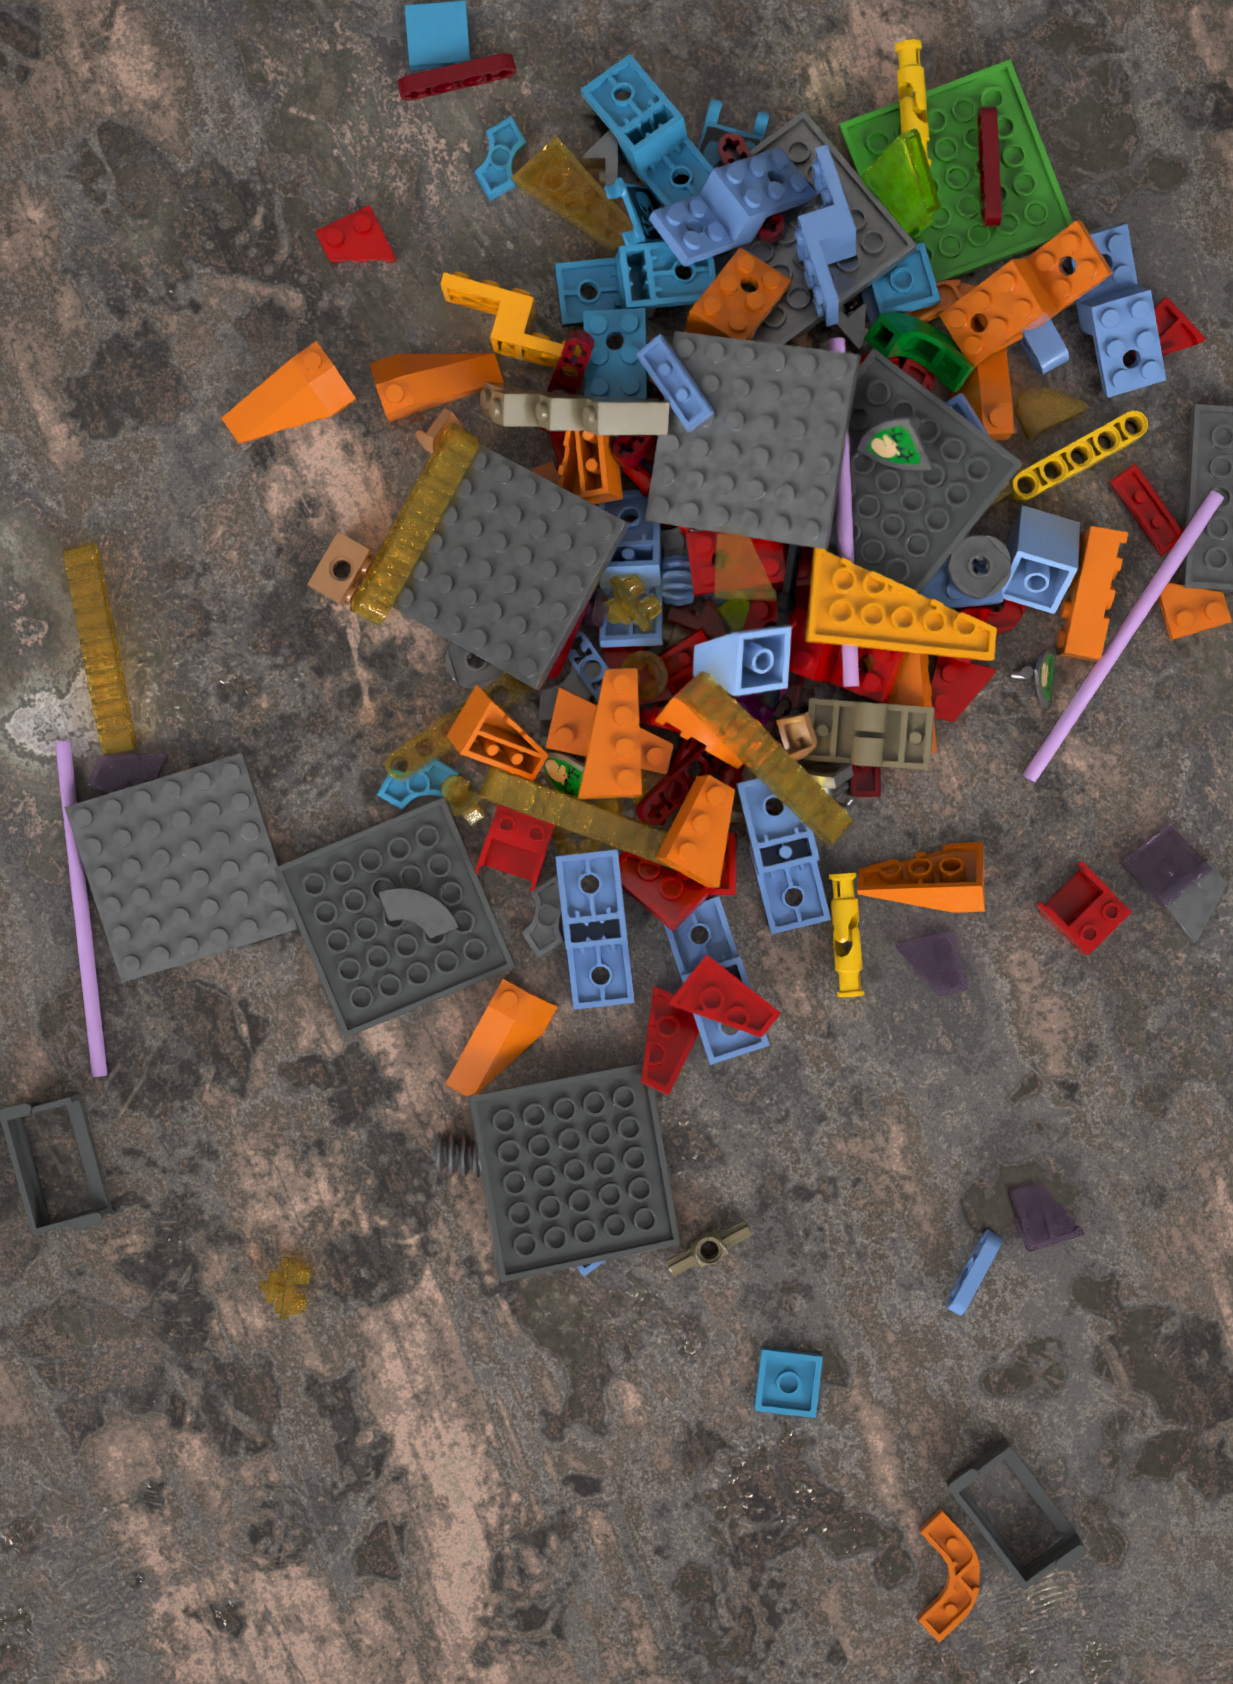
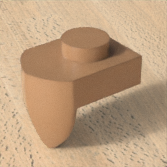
[415,408,466,456]
[776,712,817,760]

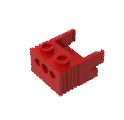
[475,805,557,892]
[1035,861,1132,955]

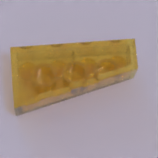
[511,136,633,256]

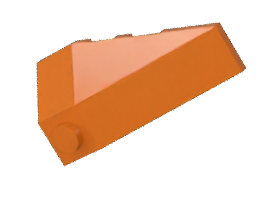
[949,323,1014,441]
[221,341,356,444]
[369,353,504,422]
[857,842,985,913]
[445,977,558,1096]

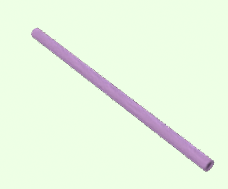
[829,338,859,687]
[1022,490,1224,783]
[55,740,108,1077]

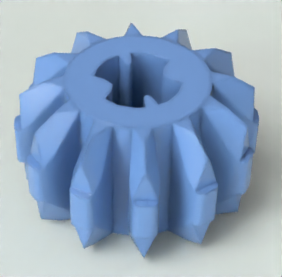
[661,554,695,606]

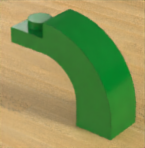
[864,312,976,392]

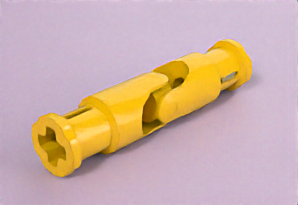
[895,39,931,172]
[829,873,865,997]

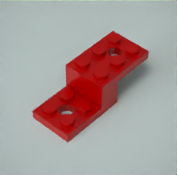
[686,530,812,596]
[742,591,905,704]

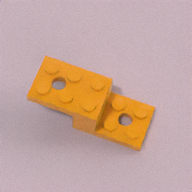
[440,271,581,375]

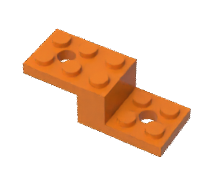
[939,220,1113,366]
[649,247,792,385]

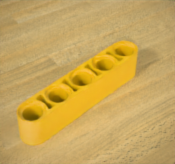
[1007,411,1148,503]

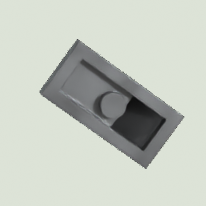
[581,130,618,199]
[830,302,867,354]

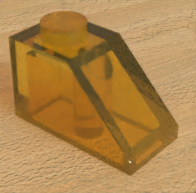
[1013,387,1089,440]

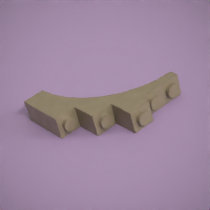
[480,382,669,435]

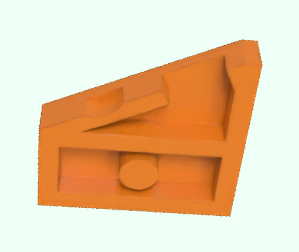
[1158,583,1232,641]

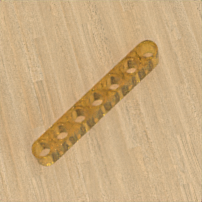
[350,423,480,625]
[63,543,137,756]
[385,665,565,782]
[679,671,853,846]
[479,766,673,869]

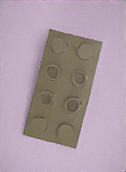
[804,698,935,770]

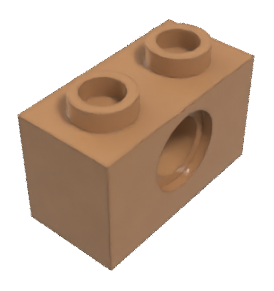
[307,531,374,606]

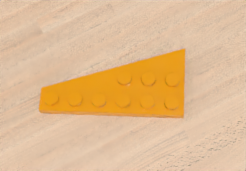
[806,548,997,661]

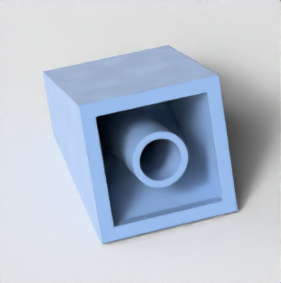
[1002,505,1080,614]
[693,625,791,696]

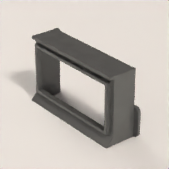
[0,1093,113,1236]
[946,1436,1087,1590]

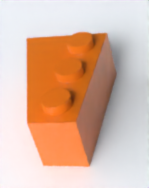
[557,430,623,505]
[655,677,770,769]
[446,684,549,781]
[655,775,735,888]

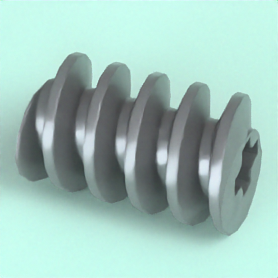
[432,1132,480,1178]

